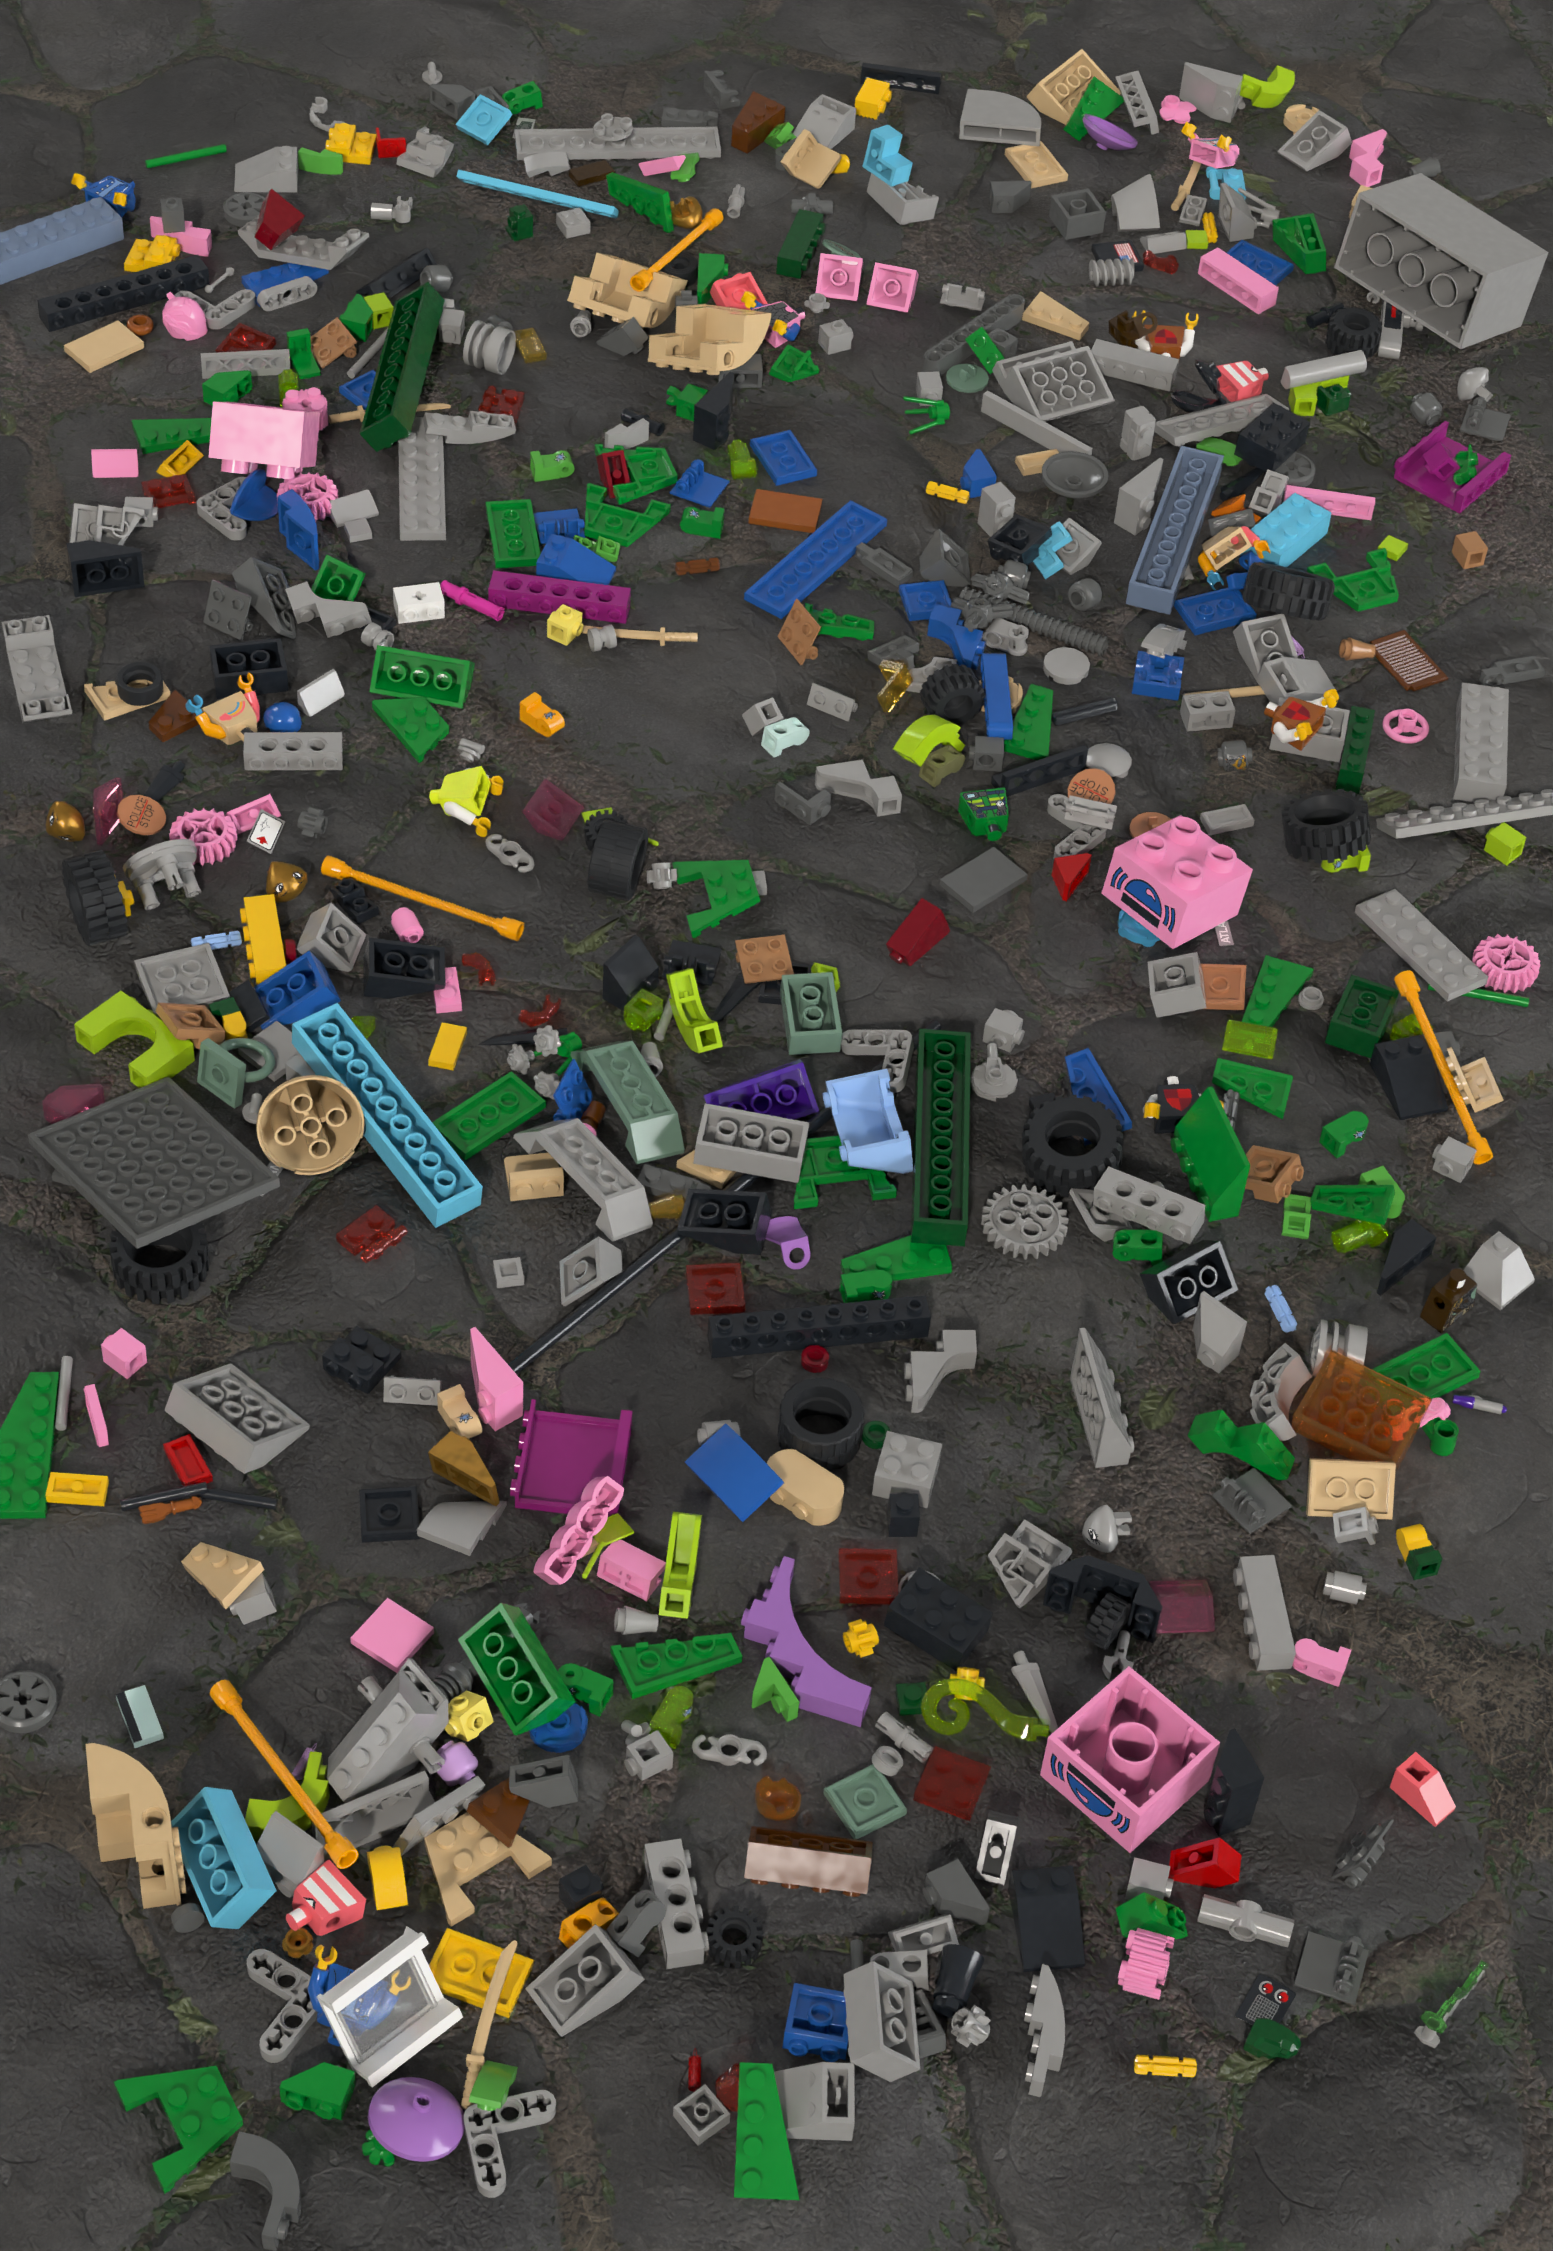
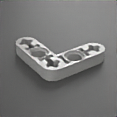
[175,289,256,329]
[197,477,247,541]
[1047,794,1107,859]
[841,1030,914,1093]
[247,1949,317,2063]
[464,2090,556,2198]

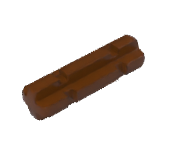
[675,557,720,576]

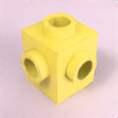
[547,604,584,646]
[444,1690,494,1742]

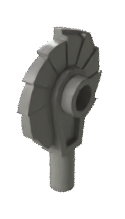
[970,1043,1018,1102]

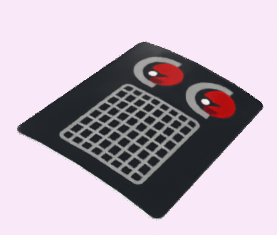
[1235,1974,1296,2025]

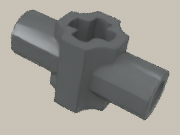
[790,193,833,214]

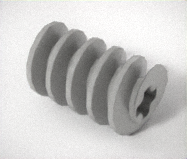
[1089,258,1134,287]

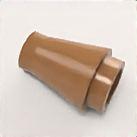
[1339,637,1376,661]

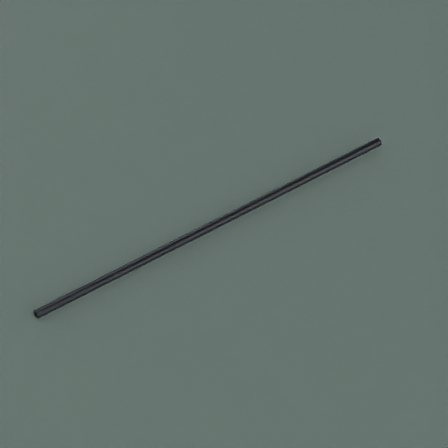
[508,1020,941,1374]

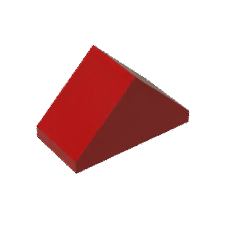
[1052,853,1092,902]

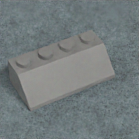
[327,1670,438,1802]

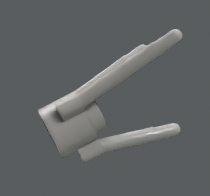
[1238,188,1280,229]

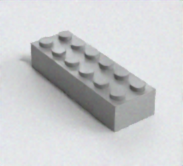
[1453,683,1509,802]

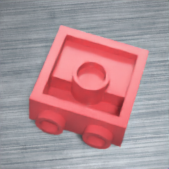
[710,272,768,310]

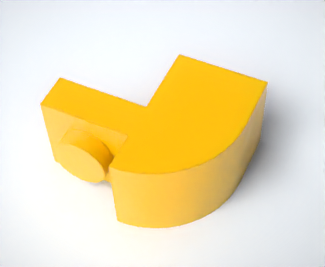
[367,1846,408,1910]

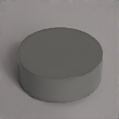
[171,1903,205,1933]

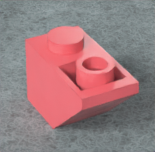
[1390,1752,1456,1827]

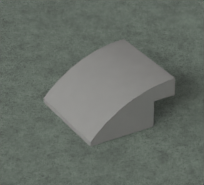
[992,341,1115,422]

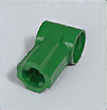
[1412,1399,1459,1456]

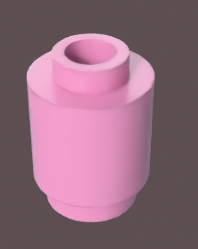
[391,907,424,943]

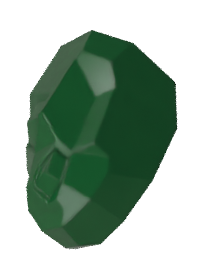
[1243,2017,1301,2059]

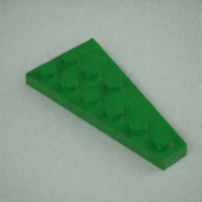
[0,1372,60,1519]

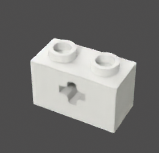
[393,582,445,624]

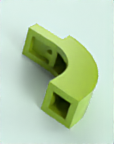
[1240,65,1295,108]
[893,715,965,767]
[666,968,723,1053]
[245,1751,330,1842]

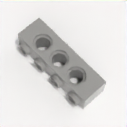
[243,732,343,770]
[1093,1166,1205,1244]
[644,1839,709,1969]

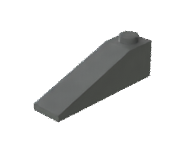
[232,557,296,639]

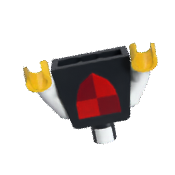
[1143,1076,1224,1134]

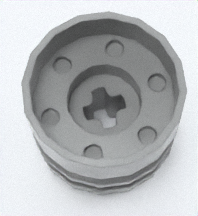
[463,320,516,375]
[1309,1319,1368,1383]

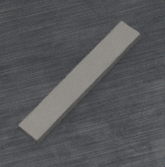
[981,391,1093,456]

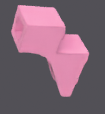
[1349,129,1387,187]

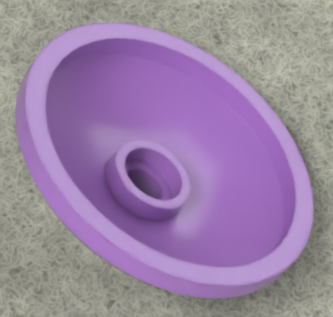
[1082,114,1138,151]
[368,2077,465,2162]

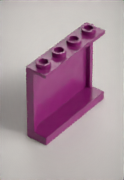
[510,1399,633,1517]

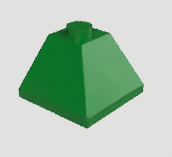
[311,555,366,601]

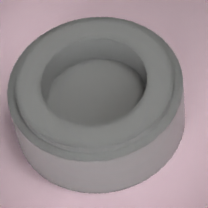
[872,1746,903,1776]

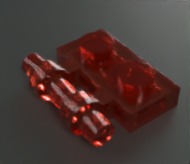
[478,386,524,426]
[336,1205,408,1263]

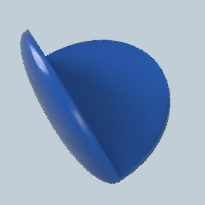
[230,469,278,521]

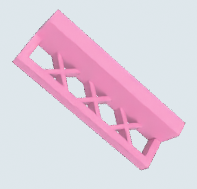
[1283,485,1375,520]

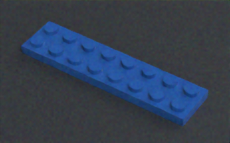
[744,500,887,619]

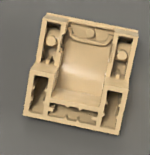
[567,253,688,329]
[648,304,771,375]
[85,1743,186,1909]

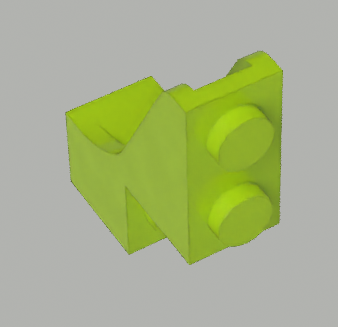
[1288,375,1350,416]
[659,1512,702,1619]

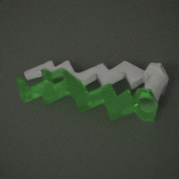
[1414,1960,1489,2048]

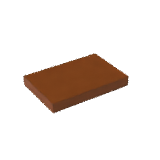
[749,489,823,533]

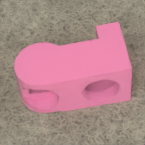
[1292,1638,1351,1687]

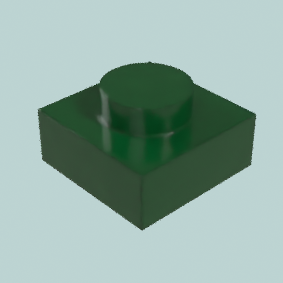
[895,1682,930,1716]

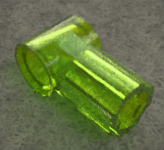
[278,369,299,408]
[727,440,757,480]
[1331,1219,1388,1254]

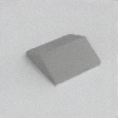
[1055,518,1102,575]
[1069,1188,1133,1242]

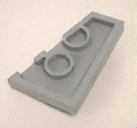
[392,1776,485,1856]

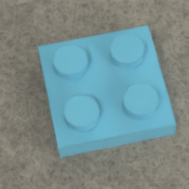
[455,94,512,145]

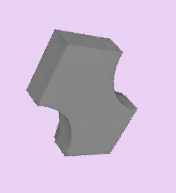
[905,657,957,693]

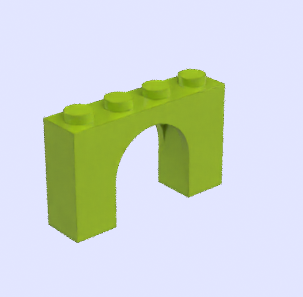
[74,991,195,1088]

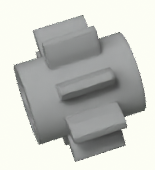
[647,863,677,889]
[951,2005,990,2047]

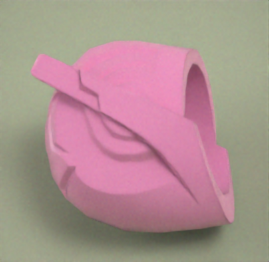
[162,292,208,341]

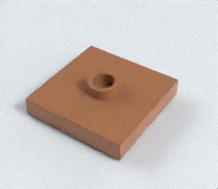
[1201,964,1246,1010]

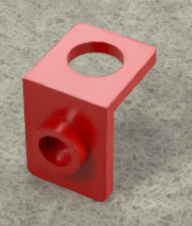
[376,128,406,158]

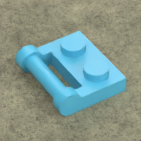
[1206,166,1246,200]

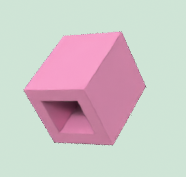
[101,1328,147,1379]

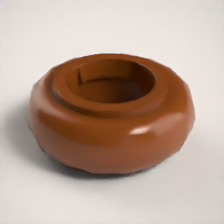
[127,315,154,336]

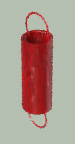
[688,2048,701,2092]

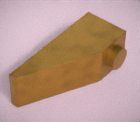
[428,1431,500,1506]

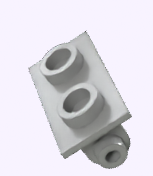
[940,283,985,311]
[807,683,858,722]
[1064,795,1117,830]
[383,1375,442,1406]

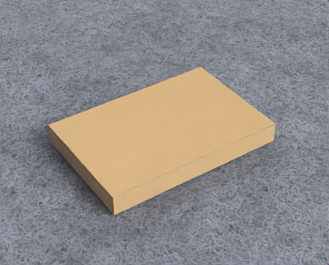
[1004,141,1068,189]
[64,321,144,373]
[1306,1458,1396,1520]

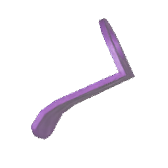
[765,1216,810,1269]

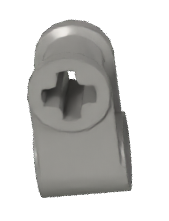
[982,618,1029,656]

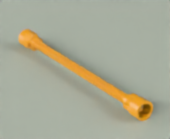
[630,208,723,292]
[321,855,524,941]
[1394,970,1493,1164]
[210,1680,359,1869]

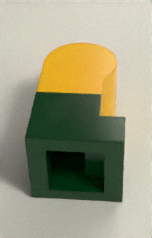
[209,997,247,1041]
[1396,1524,1443,1580]

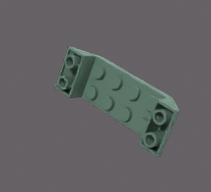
[570,1041,685,1164]

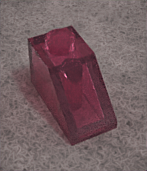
[42,1084,105,1124]

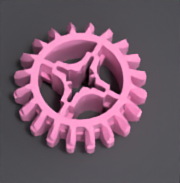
[277,472,339,522]
[169,808,237,867]
[1472,934,1540,994]

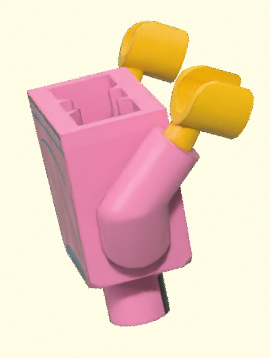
[1181,122,1239,169]

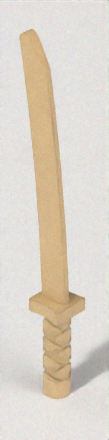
[1171,161,1201,211]
[328,403,451,424]
[582,625,698,646]
[461,1940,517,2110]

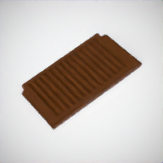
[1370,630,1448,691]

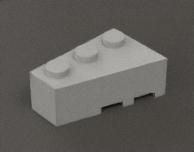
[867,173,939,225]

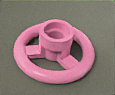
[1382,709,1429,744]

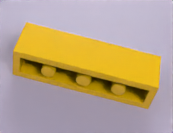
[240,894,286,986]

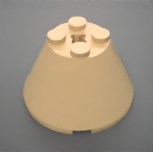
[256,1075,364,1175]

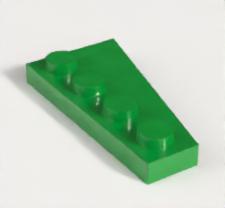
[1063,76,1124,141]
[132,418,212,454]
[1239,955,1314,1038]

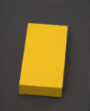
[428,1022,467,1071]

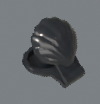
[1171,360,1227,413]

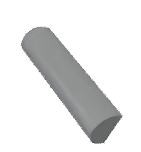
[1281,350,1367,389]

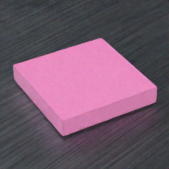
[351,1598,434,1673]

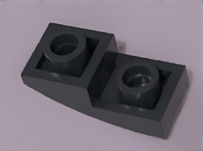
[330,877,380,924]

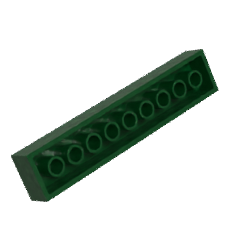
[359,282,445,452]
[911,1029,971,1247]

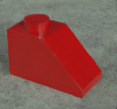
[1168,1837,1242,1888]

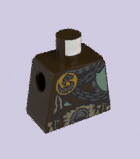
[1420,1269,1477,1333]

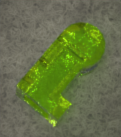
[649,1686,693,1749]

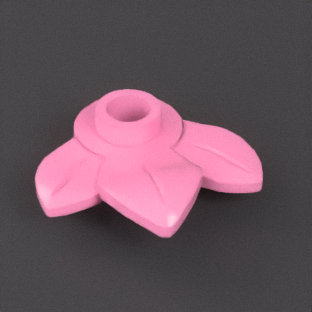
[1159,95,1197,124]

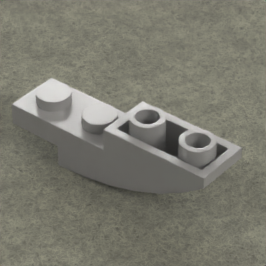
[423,411,516,444]
[1141,624,1187,658]
[1024,1964,1065,2097]

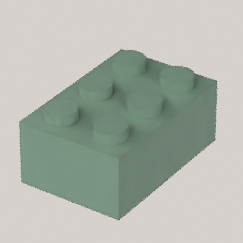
[780,972,842,1055]

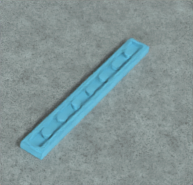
[456,170,619,219]

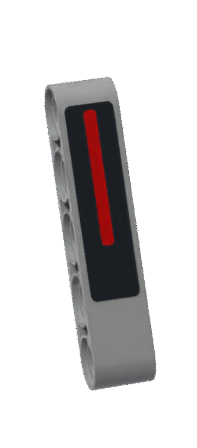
[1377,290,1406,360]

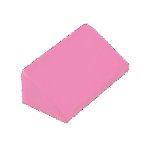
[639,155,686,176]
[91,449,139,478]
[225,794,281,835]

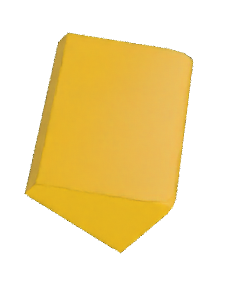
[156,440,204,481]

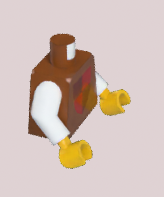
[1132,310,1198,359]
[1264,689,1339,751]

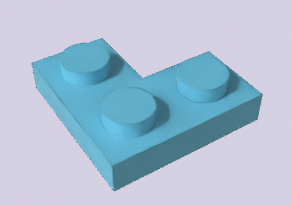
[1032,521,1073,579]

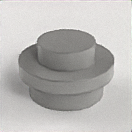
[1298,987,1324,1010]

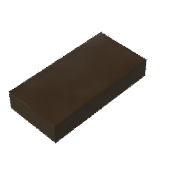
[569,160,615,187]

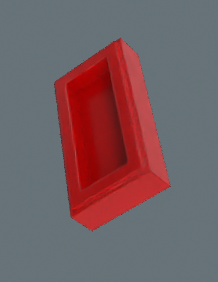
[163,1434,213,1486]

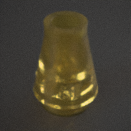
[648,1193,684,1219]

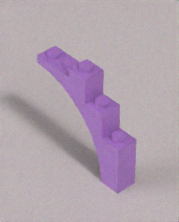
[741,1556,872,1727]

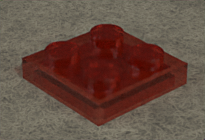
[685,1263,745,1315]
[838,1548,898,1605]
[913,1746,991,1821]

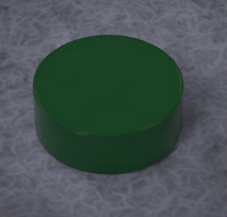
[862,1420,890,1449]

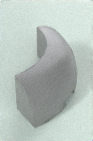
[1250,1343,1312,1441]

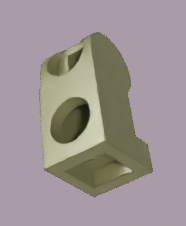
[919,745,965,787]

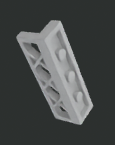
[1115,71,1159,135]
[201,349,291,379]
[311,1771,435,1861]

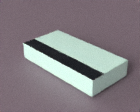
[116,1685,164,1748]

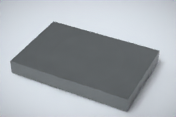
[939,847,1028,913]

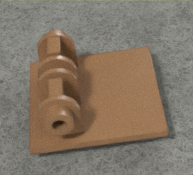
[310,317,357,369]
[778,599,821,665]
[735,934,794,984]

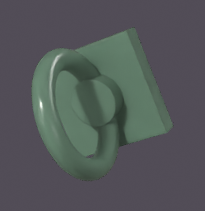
[197,1038,276,1109]

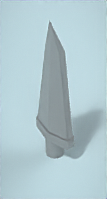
[1011,1651,1058,1733]

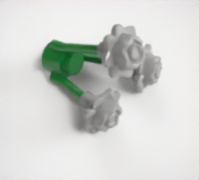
[507,1025,582,1099]

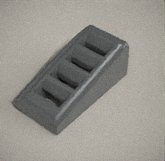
[914,1989,946,2059]

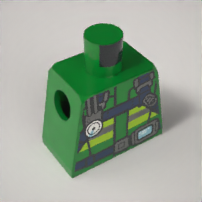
[958,787,1009,841]

